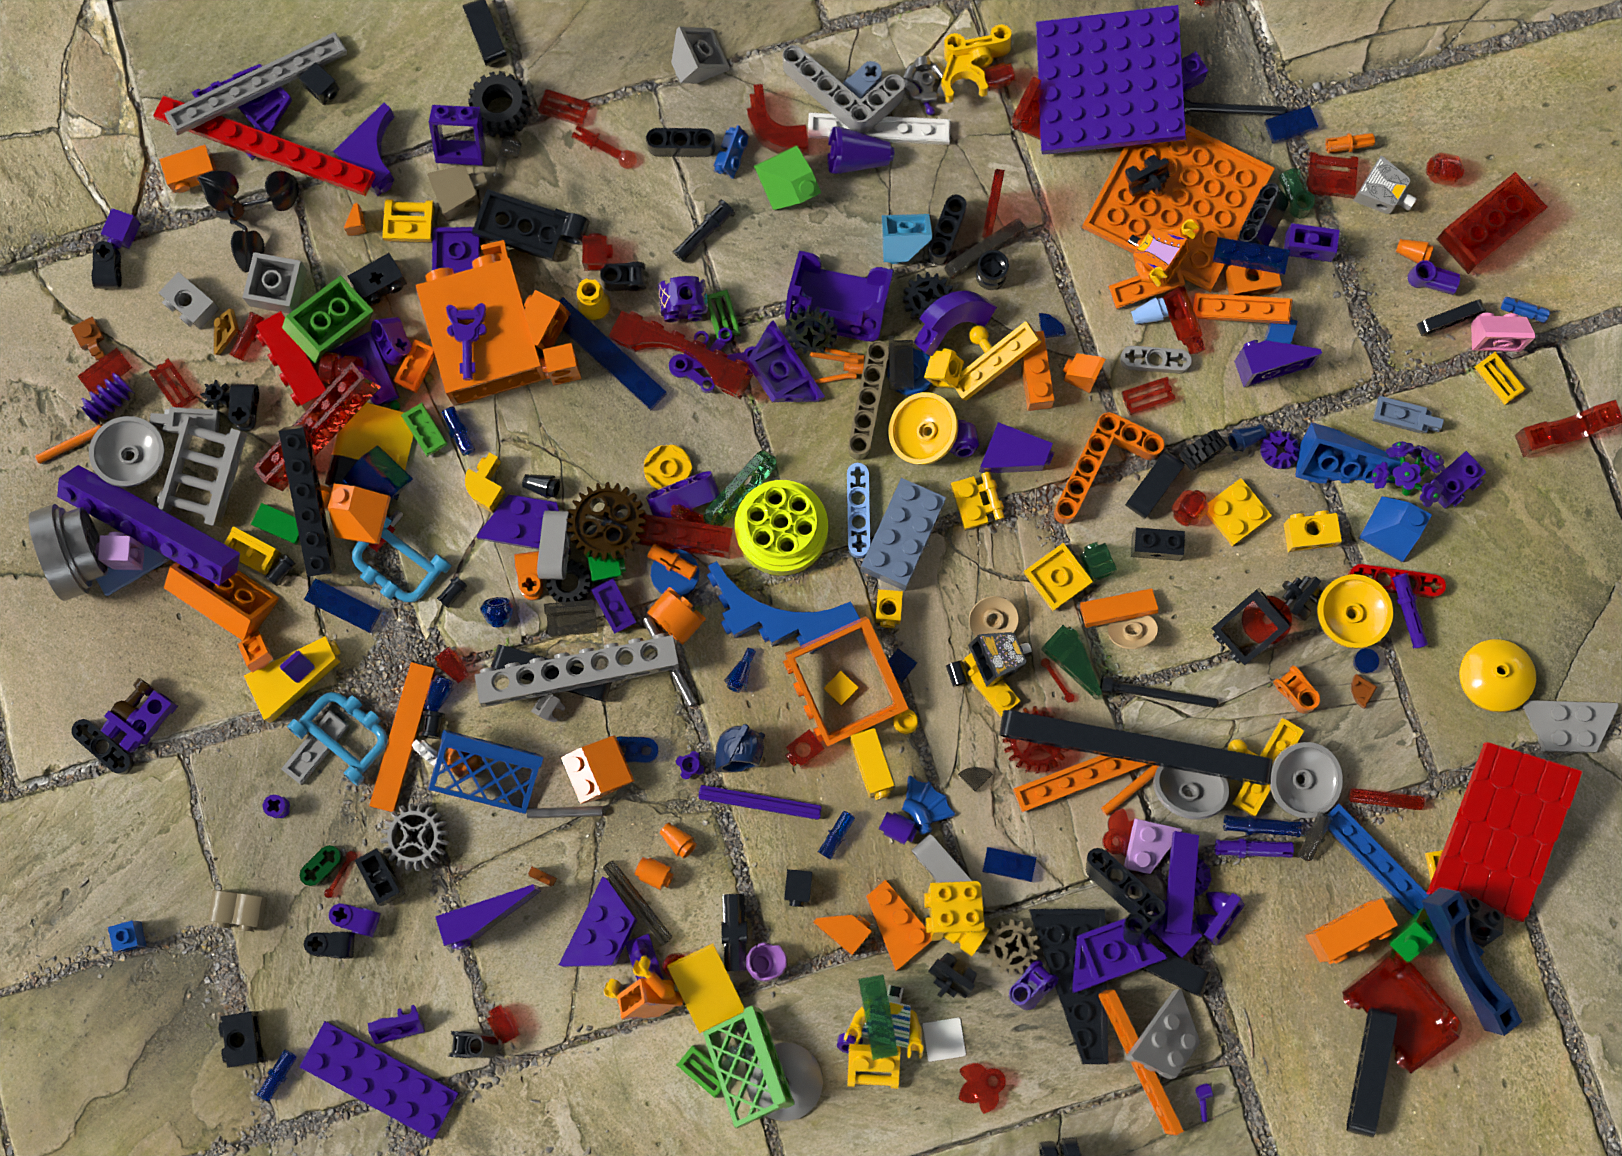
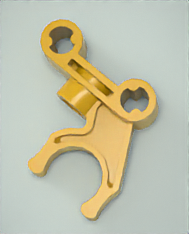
[942,24,1012,103]

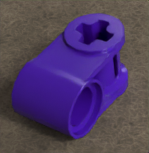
[371,317,411,366]
[329,903,381,938]
[1009,960,1058,1010]

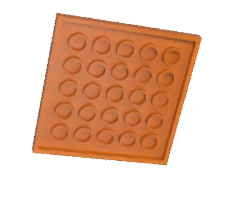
[1082,124,1275,292]

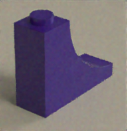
[333,102,395,196]

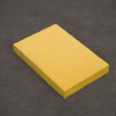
[667,943,745,1033]

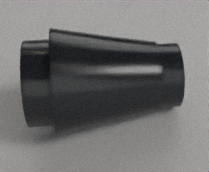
[522,474,560,499]

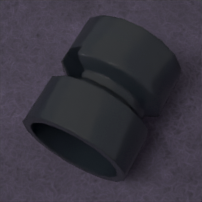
[976,250,1009,290]

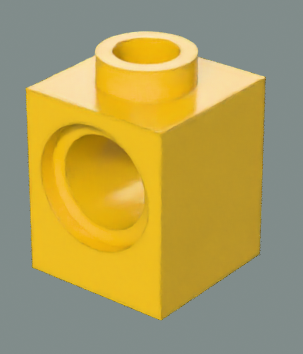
[924,349,964,388]
[875,589,903,628]

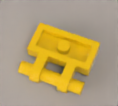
[950,472,1005,531]

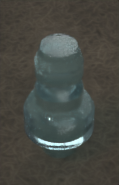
[722,1043,746,1070]

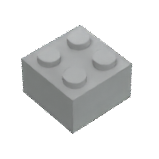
[242,252,307,314]

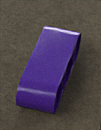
[646,471,720,521]

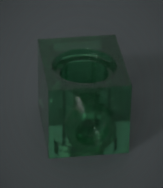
[1080,542,1117,582]

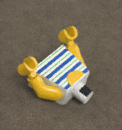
[844,985,923,1059]

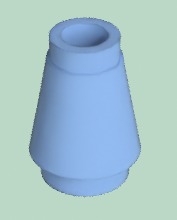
[1131,297,1169,325]

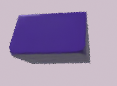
[280,650,315,683]

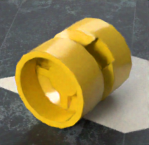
[943,926,990,957]

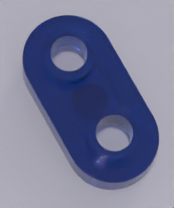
[616,736,659,763]

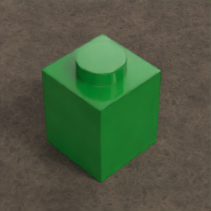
[588,554,627,585]

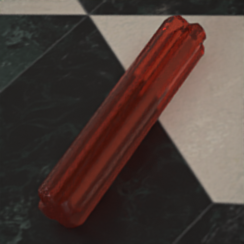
[1349,788,1425,810]

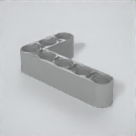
[783,45,905,134]

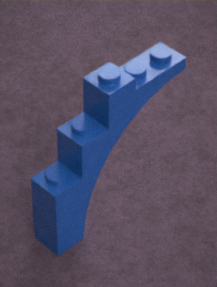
[707,561,860,654]

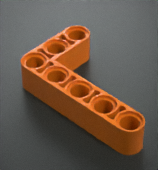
[1054,412,1164,524]

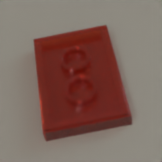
[982,169,1005,240]

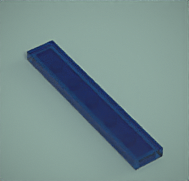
[559,297,667,411]

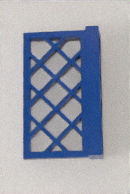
[428,730,544,814]

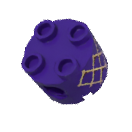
[658,276,708,323]

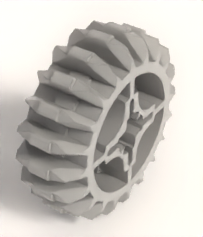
[380,803,449,871]

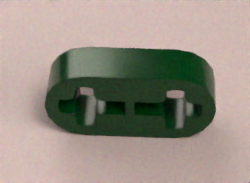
[299,845,343,887]

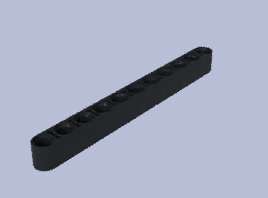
[999,710,1273,785]

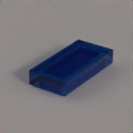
[1264,105,1318,144]

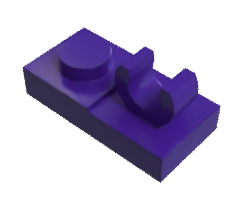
[591,578,636,634]
[368,1005,425,1044]

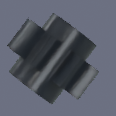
[200,379,230,410]

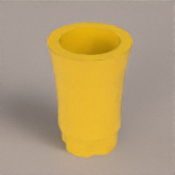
[577,278,611,320]

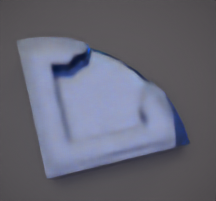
[1038,313,1066,338]

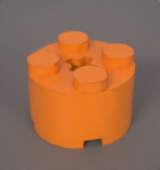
[647,587,706,645]

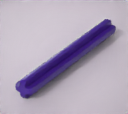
[698,785,822,820]

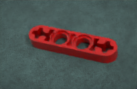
[1348,564,1446,598]

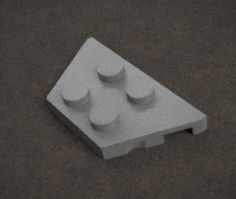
[1520,700,1618,753]
[1125,989,1200,1079]

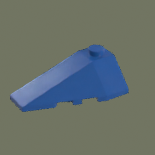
[1295,422,1401,483]

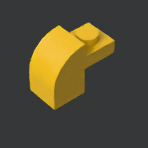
[465,452,505,513]

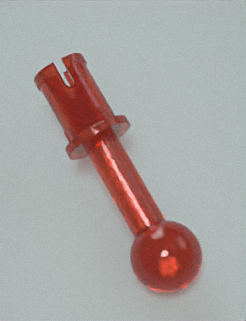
[571,124,637,169]

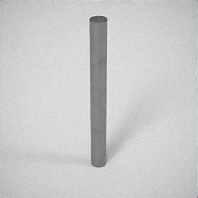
[642,617,697,707]

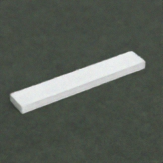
[808,113,951,145]

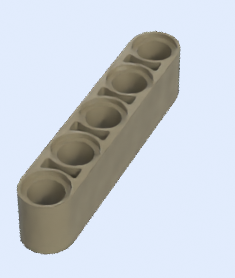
[849,341,889,460]

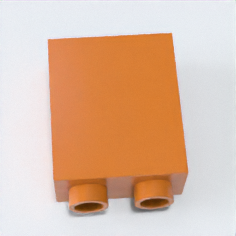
[416,254,546,406]

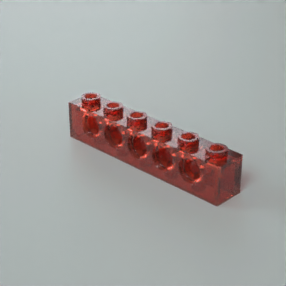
[253,362,381,492]

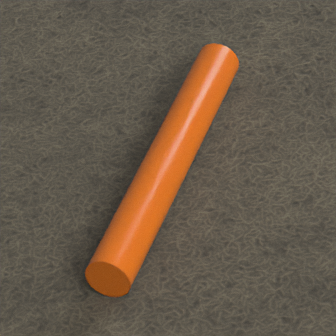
[35,424,103,464]
[1101,765,1159,816]

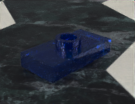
[982,847,1037,882]

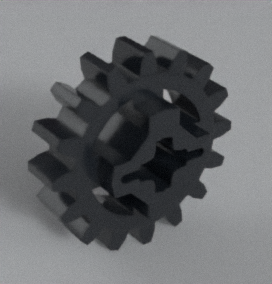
[902,272,953,324]
[785,305,838,353]

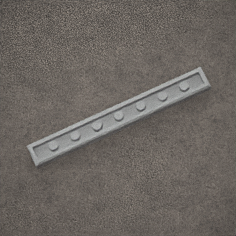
[165,32,347,136]

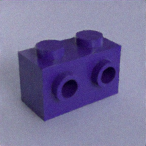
[1430,451,1486,509]

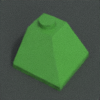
[754,146,821,210]

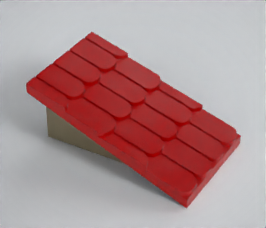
[1426,742,1583,922]

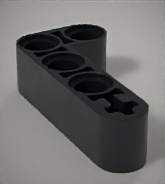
[1086,848,1166,946]

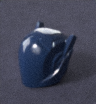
[715,724,765,773]

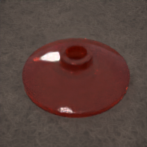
[1242,595,1292,644]

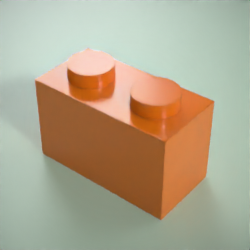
[159,144,217,193]

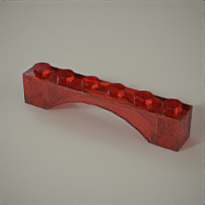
[609,311,753,400]

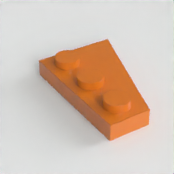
[866,880,931,971]

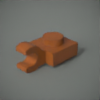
[71,316,106,361]

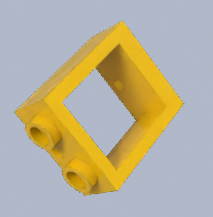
[850,728,894,800]

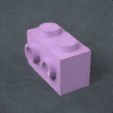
[95,532,145,570]

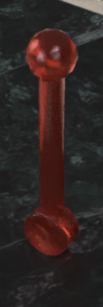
[1041,658,1074,703]
[324,851,357,898]

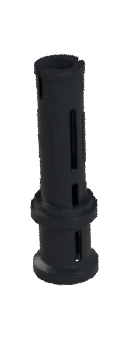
[672,199,735,262]

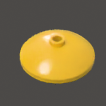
[888,392,958,465]
[1317,574,1393,649]
[1459,639,1536,712]

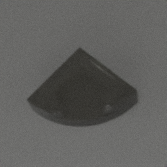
[957,767,993,792]

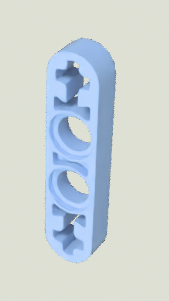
[847,463,870,558]

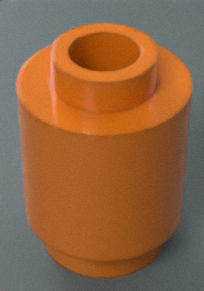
[634,857,674,890]

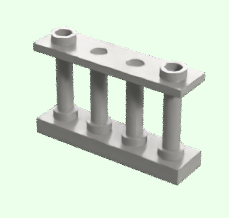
[157,416,248,527]

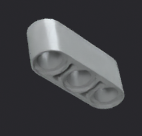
[537,511,572,580]
[911,834,972,883]

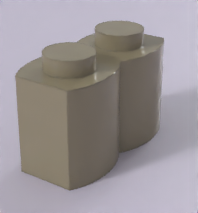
[208,890,267,932]

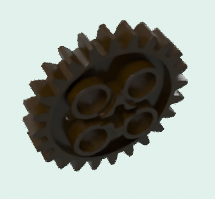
[566,482,647,562]

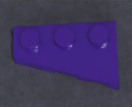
[328,331,400,406]

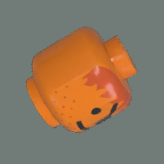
[445,748,482,779]

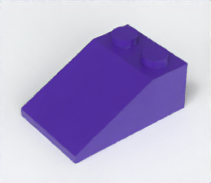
[1234,340,1322,388]

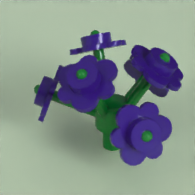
[1371,441,1445,507]

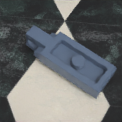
[1372,396,1444,433]

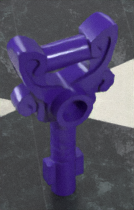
[446,303,487,381]

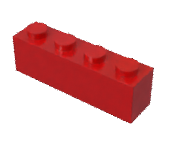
[256,311,332,412]

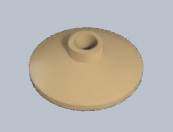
[969,596,1018,637]
[1108,615,1158,649]

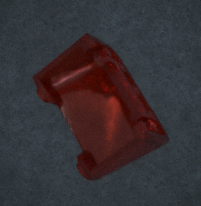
[1342,948,1463,1074]

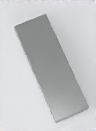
[281,711,350,785]

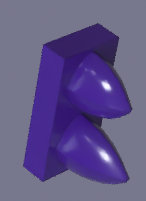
[1196,892,1245,946]
[626,934,664,980]

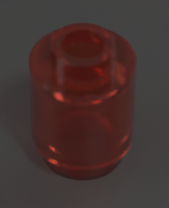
[983,62,1016,92]
[486,1004,521,1044]

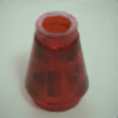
[434,646,470,684]

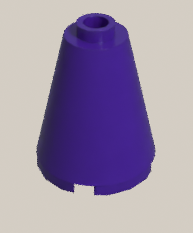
[827,126,895,174]

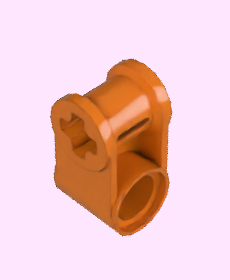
[514,551,543,601]
[1273,665,1320,714]

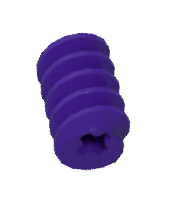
[80,373,136,426]

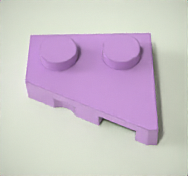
[1124,818,1182,874]

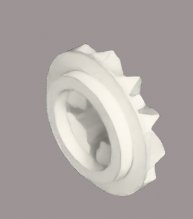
[412,739,445,769]

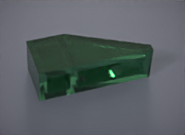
[1041,625,1102,700]
[858,974,898,1060]

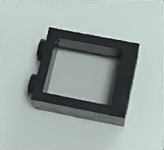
[1212,588,1293,666]

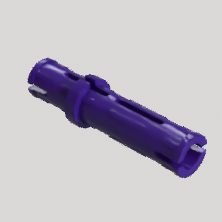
[1392,573,1429,649]
[1215,838,1294,858]

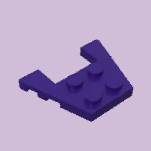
[192,64,292,161]

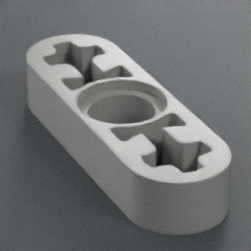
[1120,346,1192,374]

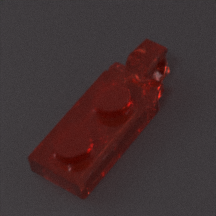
[1162,286,1206,354]

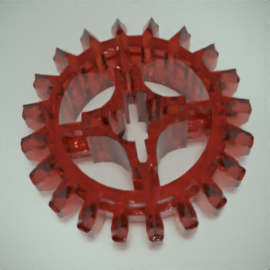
[1002,706,1069,774]

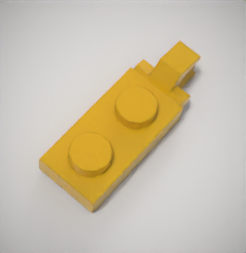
[963,653,1020,717]

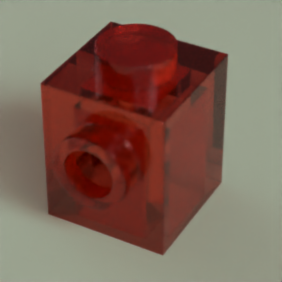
[582,233,613,271]

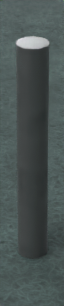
[527,806,603,819]

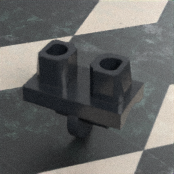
[1125,154,1170,197]
[1280,576,1323,621]
[928,952,977,998]

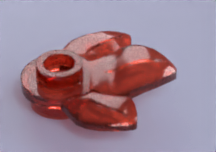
[1102,809,1134,857]
[958,1063,1006,1114]

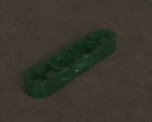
[703,450,777,529]

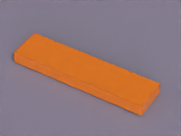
[1192,293,1293,324]

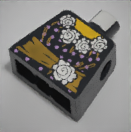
[968,632,1032,687]

